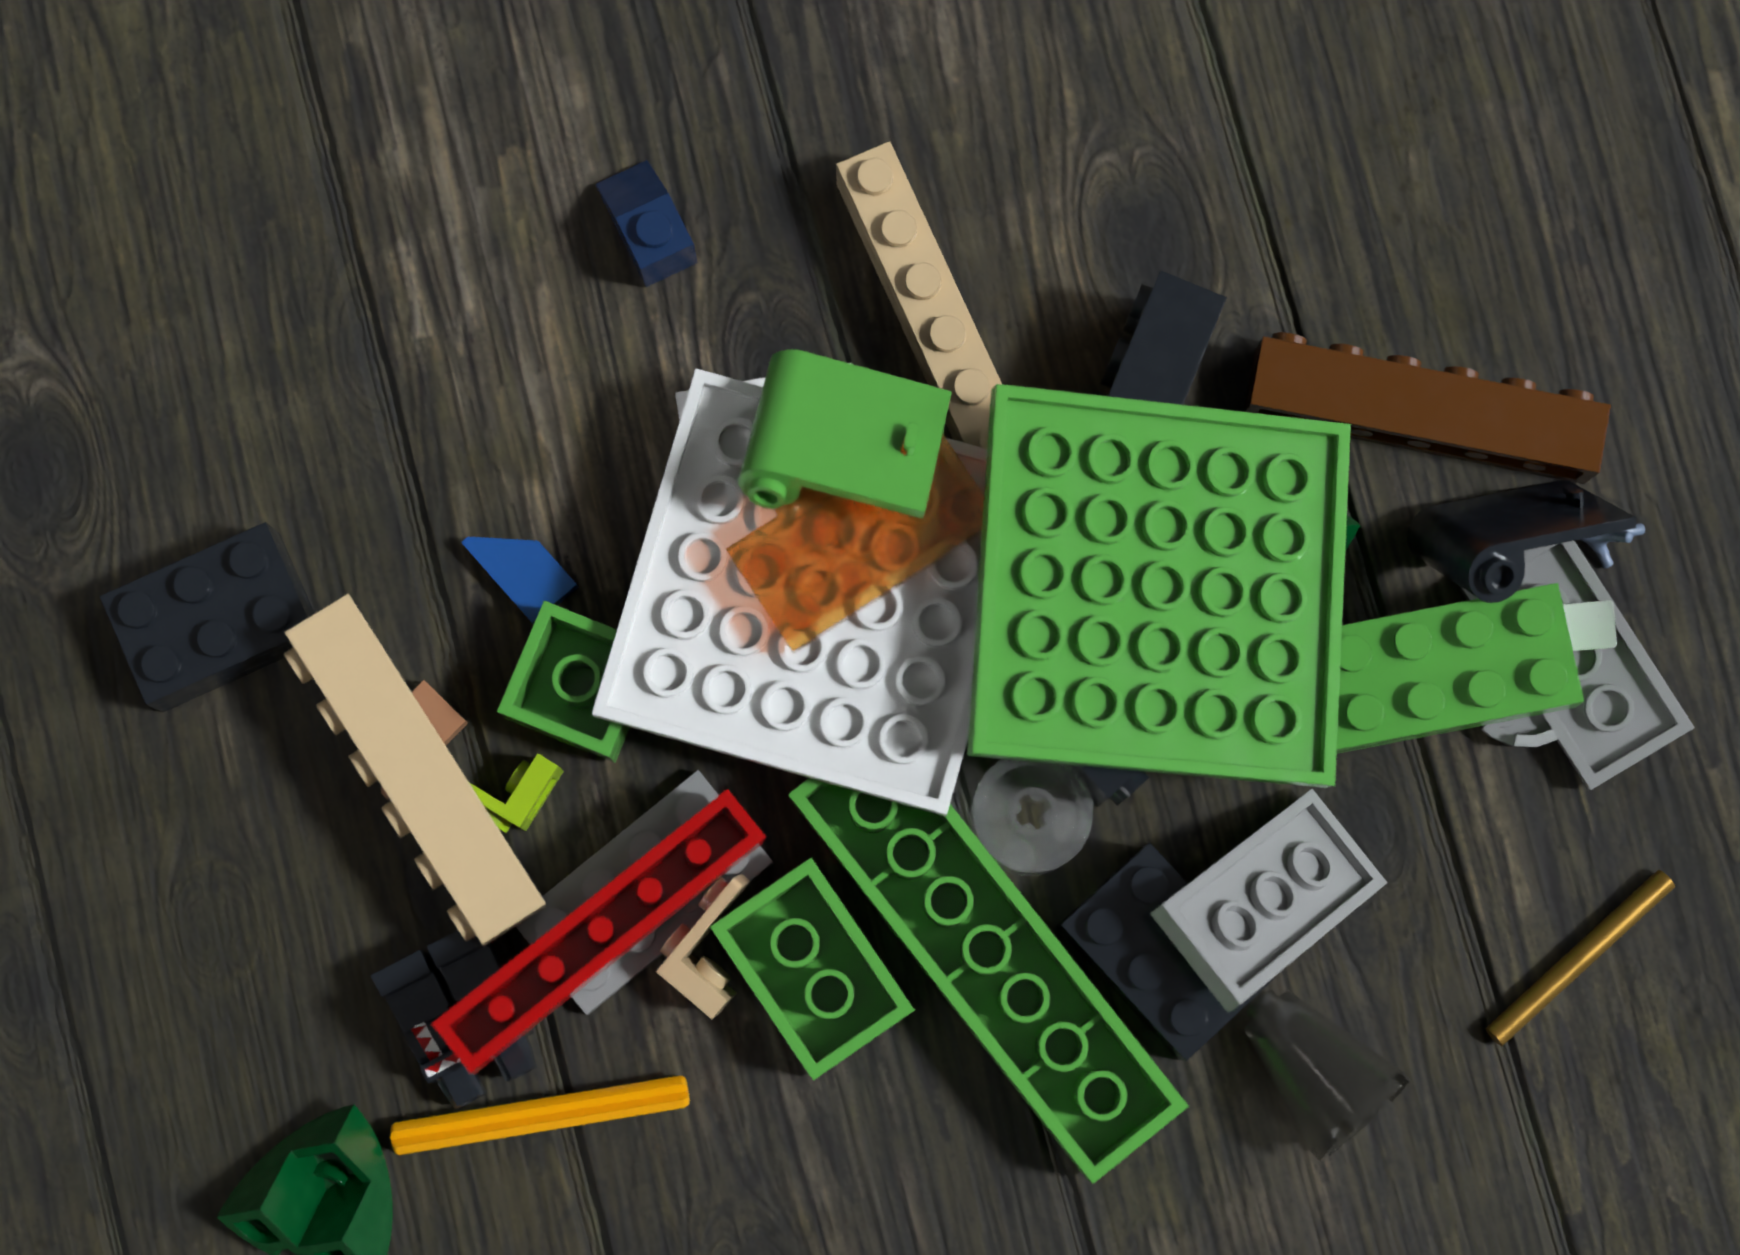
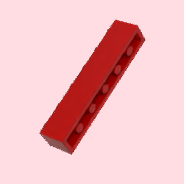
[432,789,766,1075]

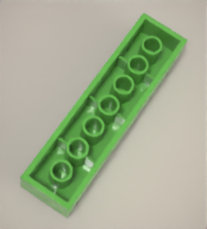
[788,778,1189,1184]

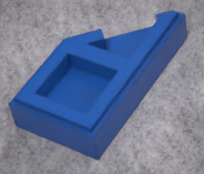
[461,536,579,625]

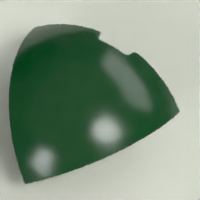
[217,1104,393,1255]

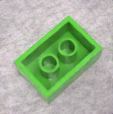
[710,858,915,1080]

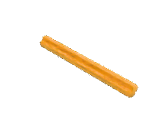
[390,1075,690,1155]

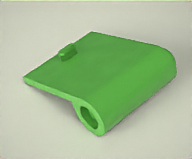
[738,349,952,519]

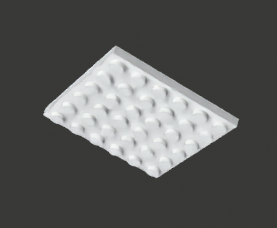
[592,368,987,816]

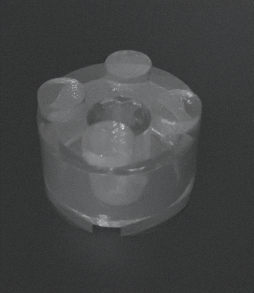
[969,759,1093,876]

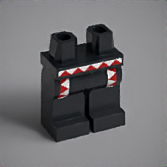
[370,930,537,1108]

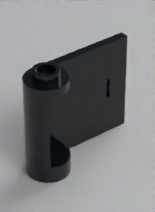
[1407,480,1636,603]

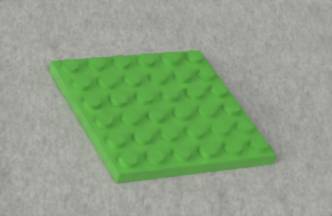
[967,384,1351,788]

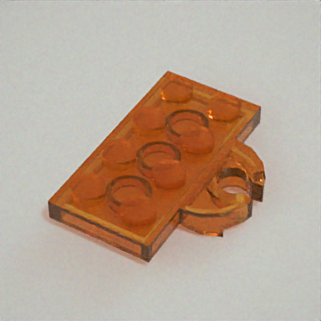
[726,434,984,654]

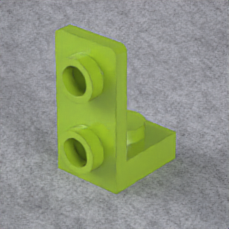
[469,753,564,833]

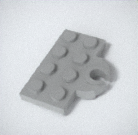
[1460,541,1695,790]

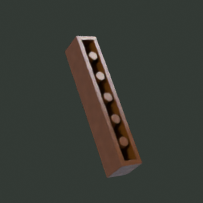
[1243,332,1611,484]

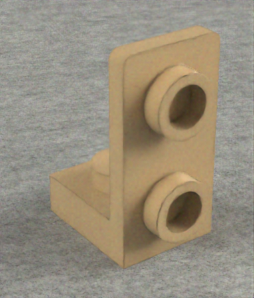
[656,874,751,1019]

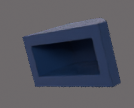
[596,160,698,287]

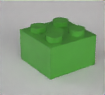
[497,601,630,763]

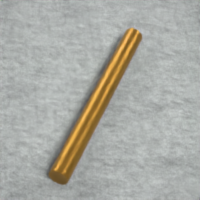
[1485,870,1675,1046]

